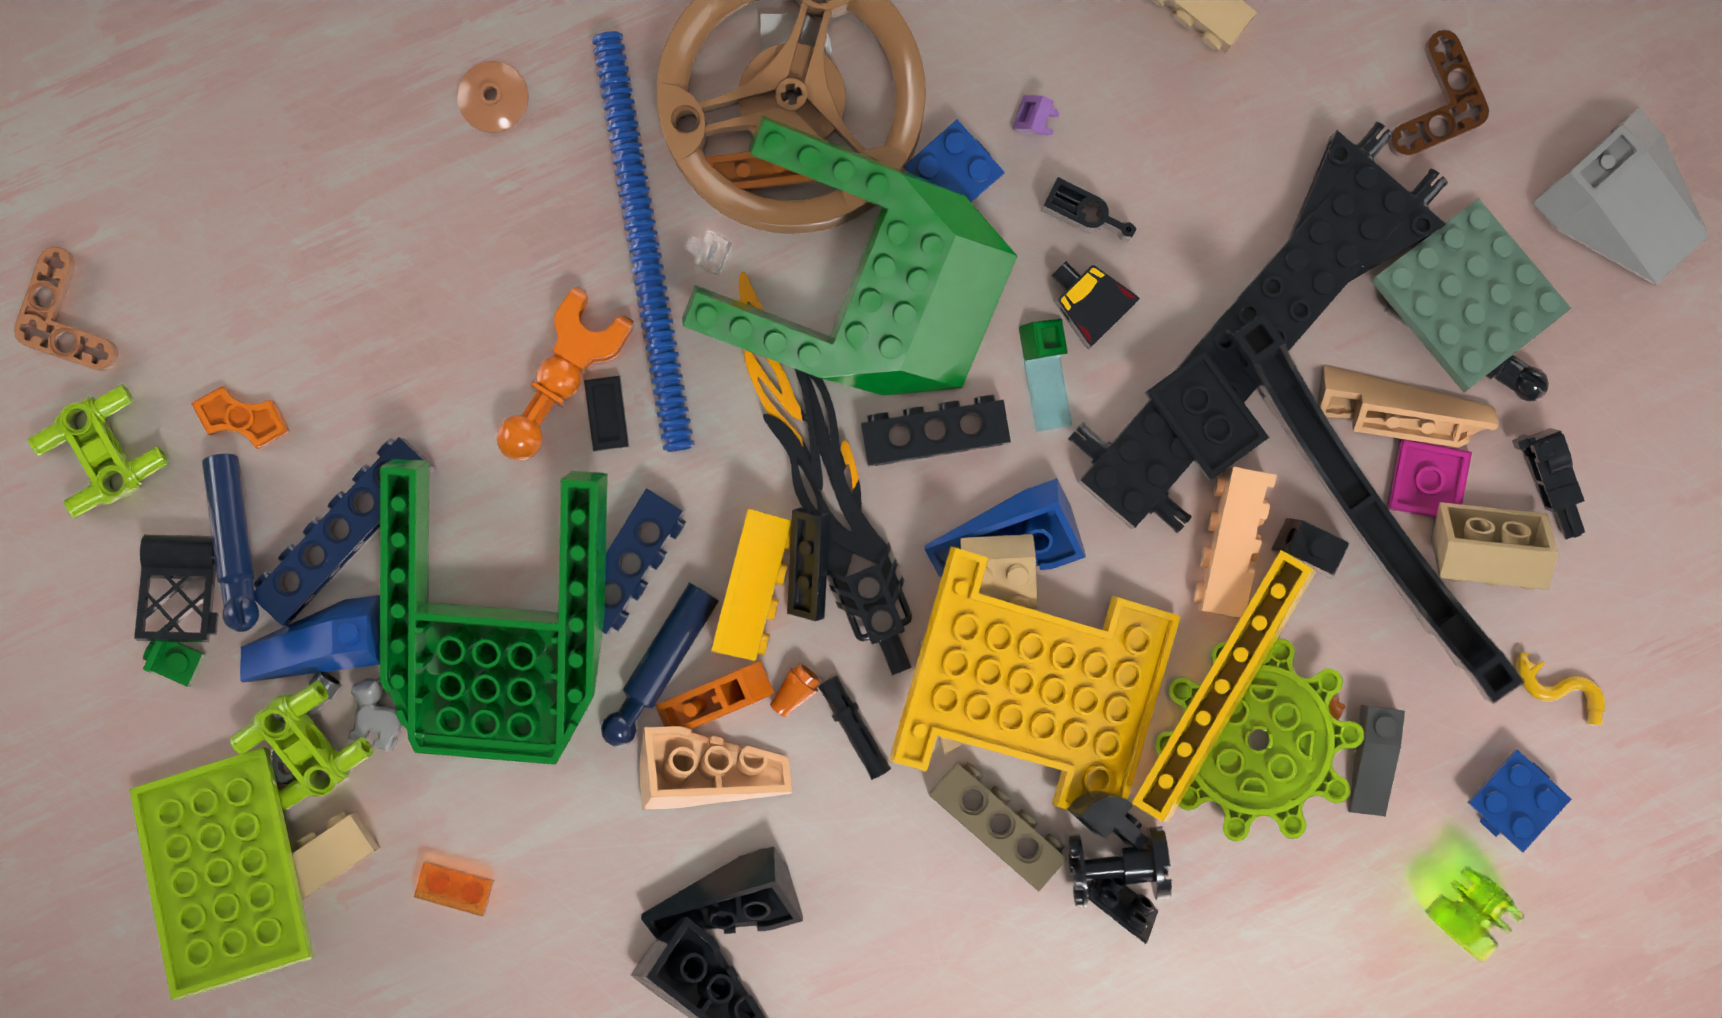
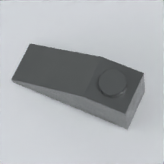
[1349,705,1405,817]

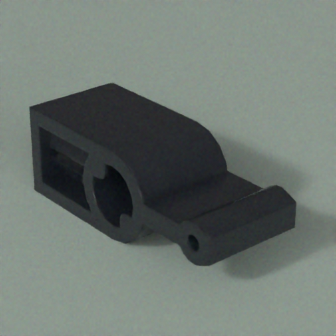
[1041,177,1137,241]

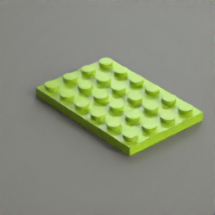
[129,747,314,1001]

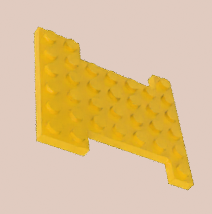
[889,547,1181,809]

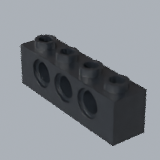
[861,395,1011,467]

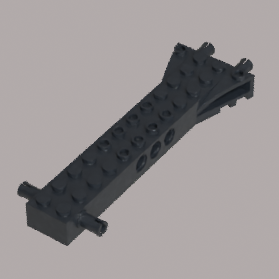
[1068,122,1448,534]

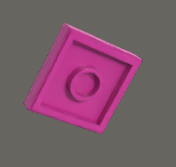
[1386,439,1472,519]

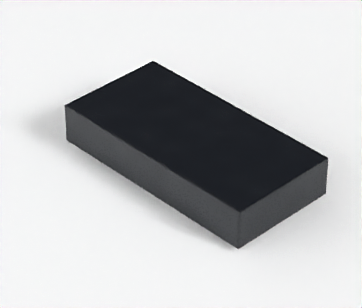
[584,376,630,452]

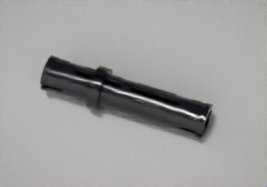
[817,675,891,780]

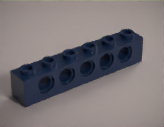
[253,437,436,625]

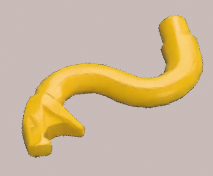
[1515,652,1605,726]

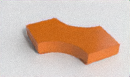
[191,386,290,449]

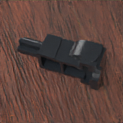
[1512,428,1585,539]

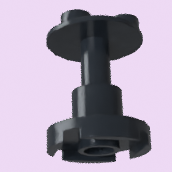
[1068,826,1172,907]

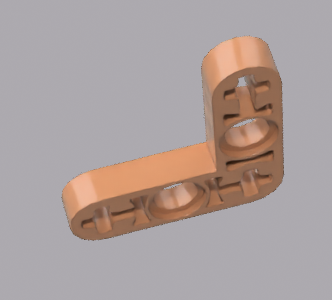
[14,247,119,371]

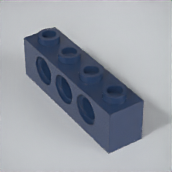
[603,488,687,634]

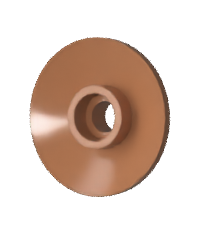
[457,61,529,133]

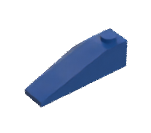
[924,478,1086,577]
[240,595,380,683]

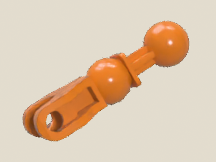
[496,286,634,461]

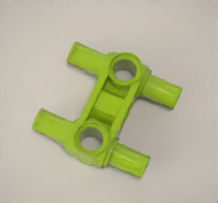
[28,384,170,518]
[230,680,373,810]

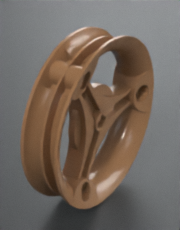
[656,0,926,234]

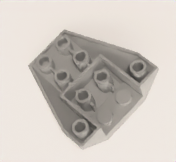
[1532,107,1709,285]

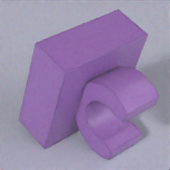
[1012,95,1060,135]

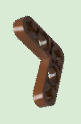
[1388,30,1489,158]

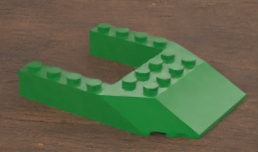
[682,115,1017,396]
[380,458,608,765]

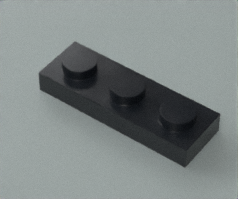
[787,507,830,621]

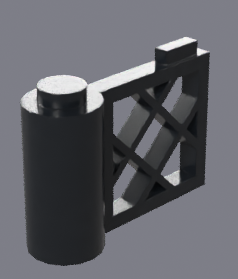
[134,534,219,643]

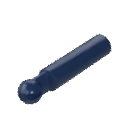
[202,453,259,632]
[601,582,719,747]

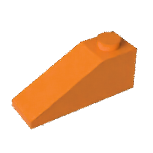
[655,660,775,729]

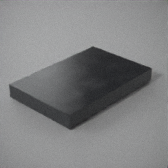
[1145,349,1270,481]

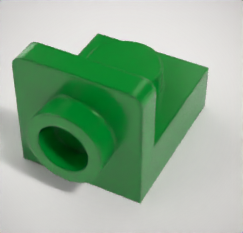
[143,641,206,687]

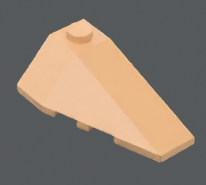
[639,726,792,810]

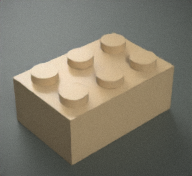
[1431,502,1559,590]

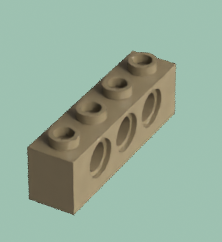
[928,761,1067,892]

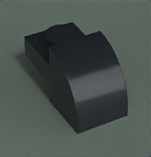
[1067,791,1149,850]

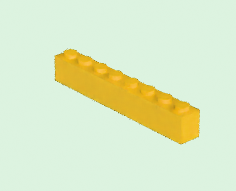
[1132,550,1316,823]

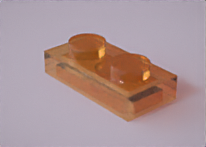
[414,861,495,917]

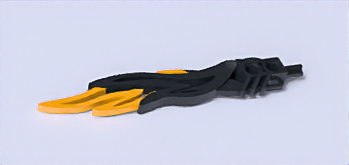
[739,272,912,675]

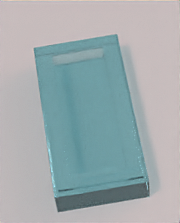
[1024,355,1072,432]

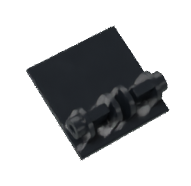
[1087,878,1158,944]

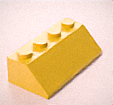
[711,509,792,661]

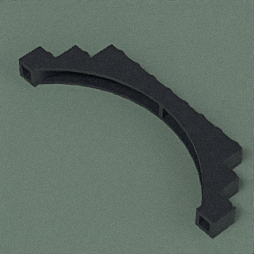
[1229,313,1525,704]

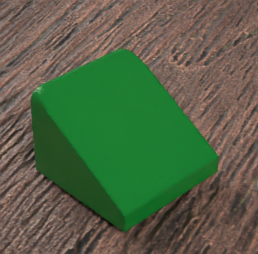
[1019,319,1068,361]

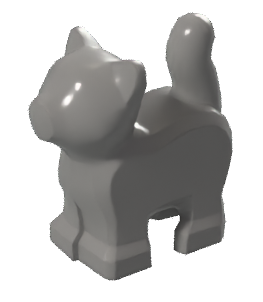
[348,678,403,751]

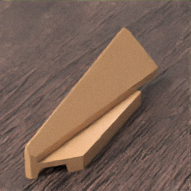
[1318,365,1499,448]

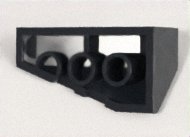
[641,846,803,939]
[631,916,766,1018]

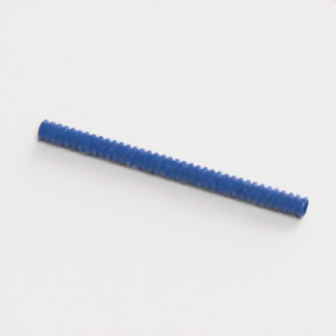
[591,31,695,452]

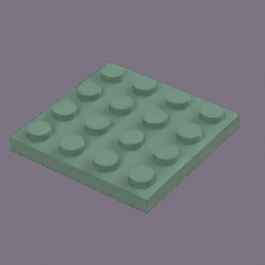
[1371,198,1571,393]

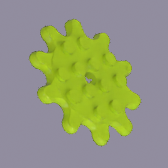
[1155,638,1365,842]

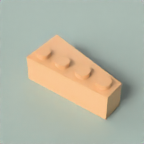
[1194,467,1277,619]

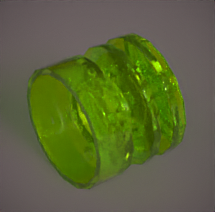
[1425,866,1525,964]

